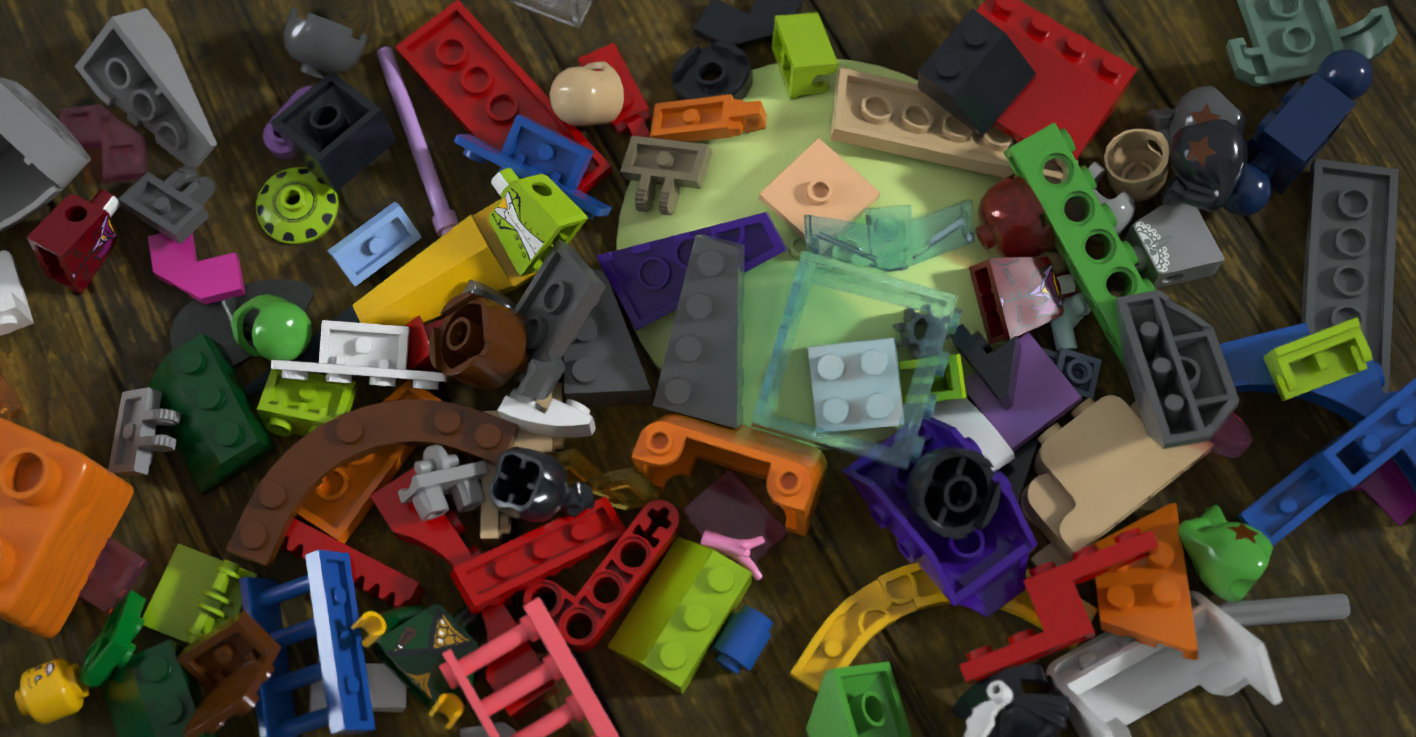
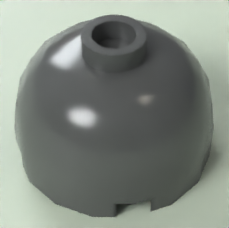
[283,7,369,79]

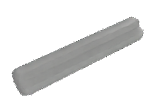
[1217,593,1350,626]

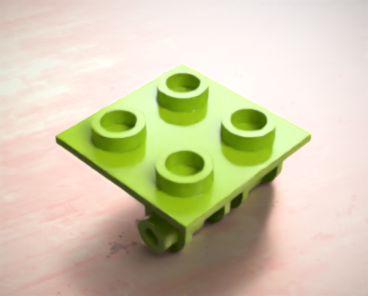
[142,543,257,644]

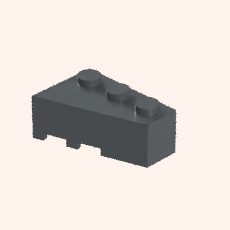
[564,270,653,408]

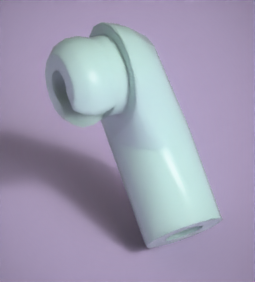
[1050,293,1091,351]

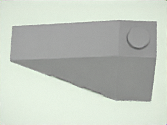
[75,8,217,169]

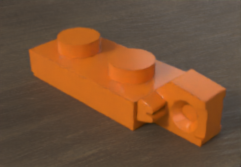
[650,94,767,142]

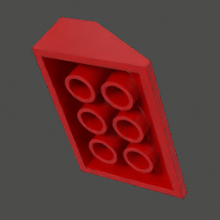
[977,0,1137,166]

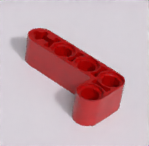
[523,500,680,652]

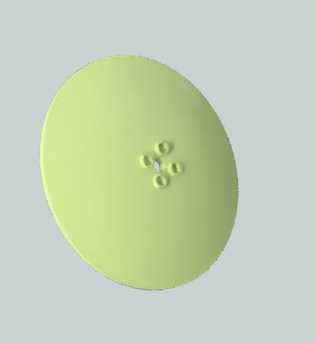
[616,59,1033,450]

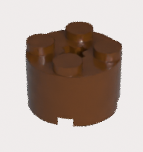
[429,292,529,391]

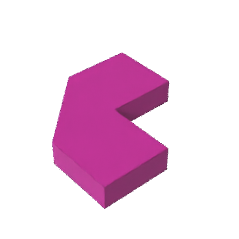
[148,233,246,305]

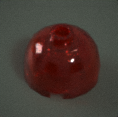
[975,174,1055,258]

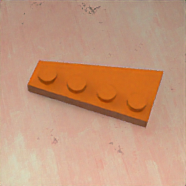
[297,380,442,544]

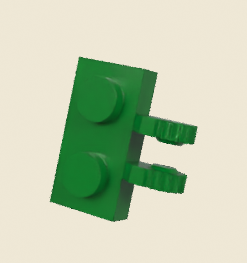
[78,590,146,688]

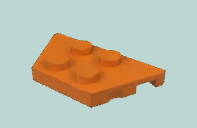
[1092,503,1198,660]

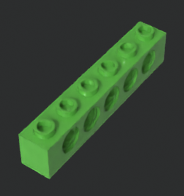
[1003,122,1156,374]

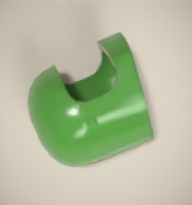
[231,294,312,361]

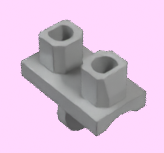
[398,445,489,521]

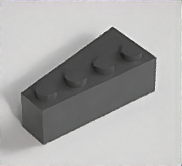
[653,234,745,429]

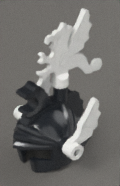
[953,663,1070,737]

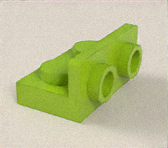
[257,369,358,437]

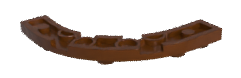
[226,399,520,569]

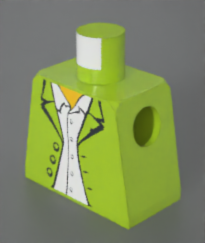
[489,168,588,277]

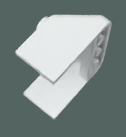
[1046,591,1282,737]

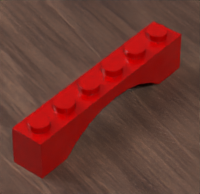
[370,468,560,721]

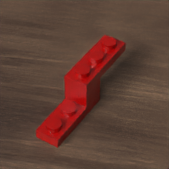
[959,528,1159,685]

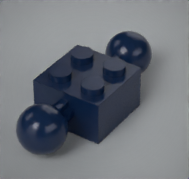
[1222,49,1373,216]

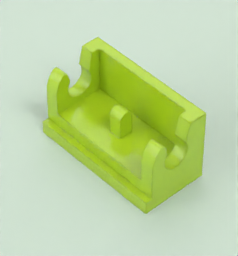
[771,13,838,100]
[1263,317,1373,402]

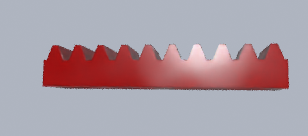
[450,496,626,614]
[280,518,426,608]

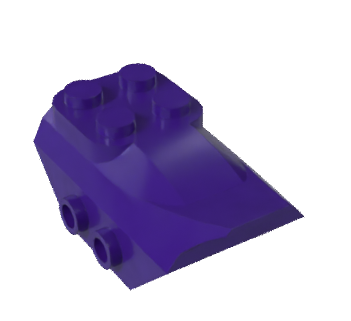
[842,414,1037,618]

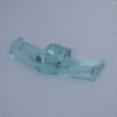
[804,199,975,273]

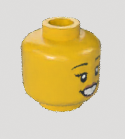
[15,658,89,724]

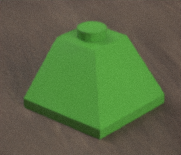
[806,661,912,737]

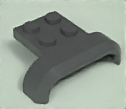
[463,240,606,402]

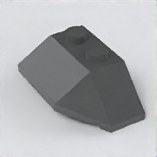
[1115,290,1239,449]

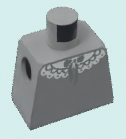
[1118,204,1225,289]

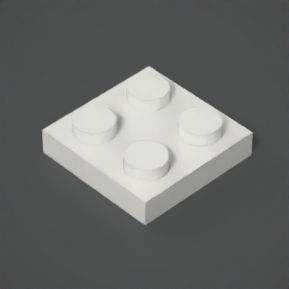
[807,337,905,434]

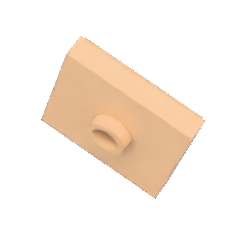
[759,138,880,255]

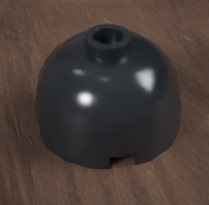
[907,446,1001,539]

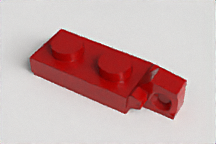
[578,43,651,139]

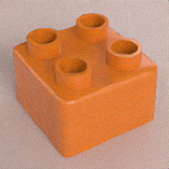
[0,417,134,638]

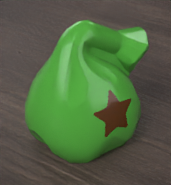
[1178,504,1273,602]

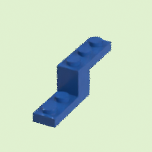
[1237,377,1416,546]

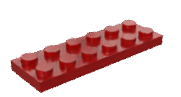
[395,0,613,194]

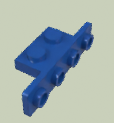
[454,115,612,220]

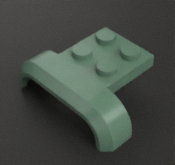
[1226,0,1397,87]

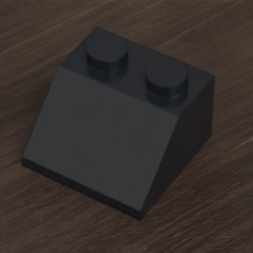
[918,8,1036,138]
[270,71,397,192]

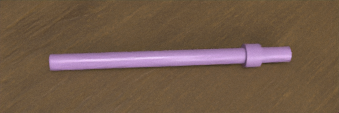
[377,47,459,237]

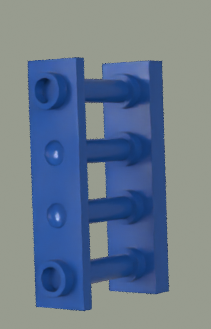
[239,550,375,737]

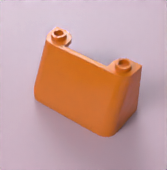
[632,411,828,537]

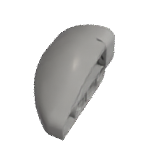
[0,77,91,233]

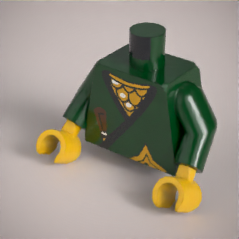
[351,603,484,729]

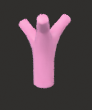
[701,529,765,581]

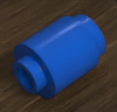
[711,605,773,675]

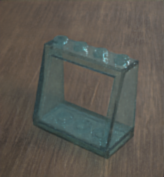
[751,250,962,470]

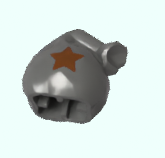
[1143,85,1246,165]

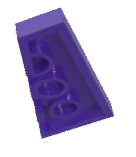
[596,212,788,331]

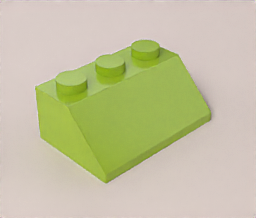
[607,536,752,695]

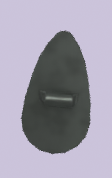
[170,279,314,368]

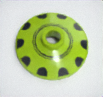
[256,167,339,245]

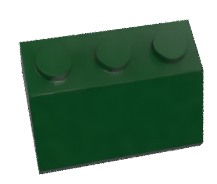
[148,333,277,495]
[100,639,218,737]

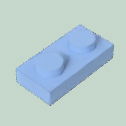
[327,202,422,286]

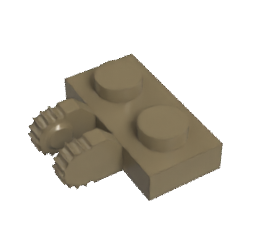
[620,136,713,215]

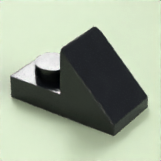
[949,324,1021,411]

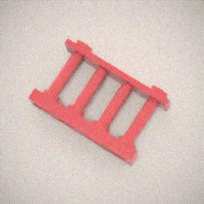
[439,597,619,737]

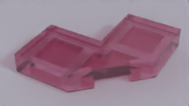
[59,104,147,183]

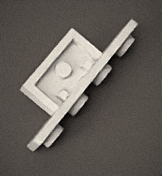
[271,320,449,390]

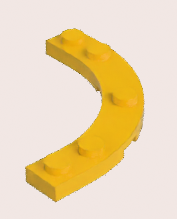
[790,562,1099,694]

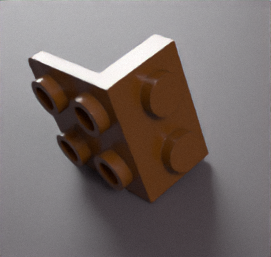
[176,610,282,737]

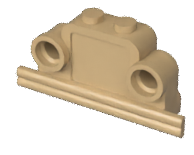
[1019,395,1219,567]

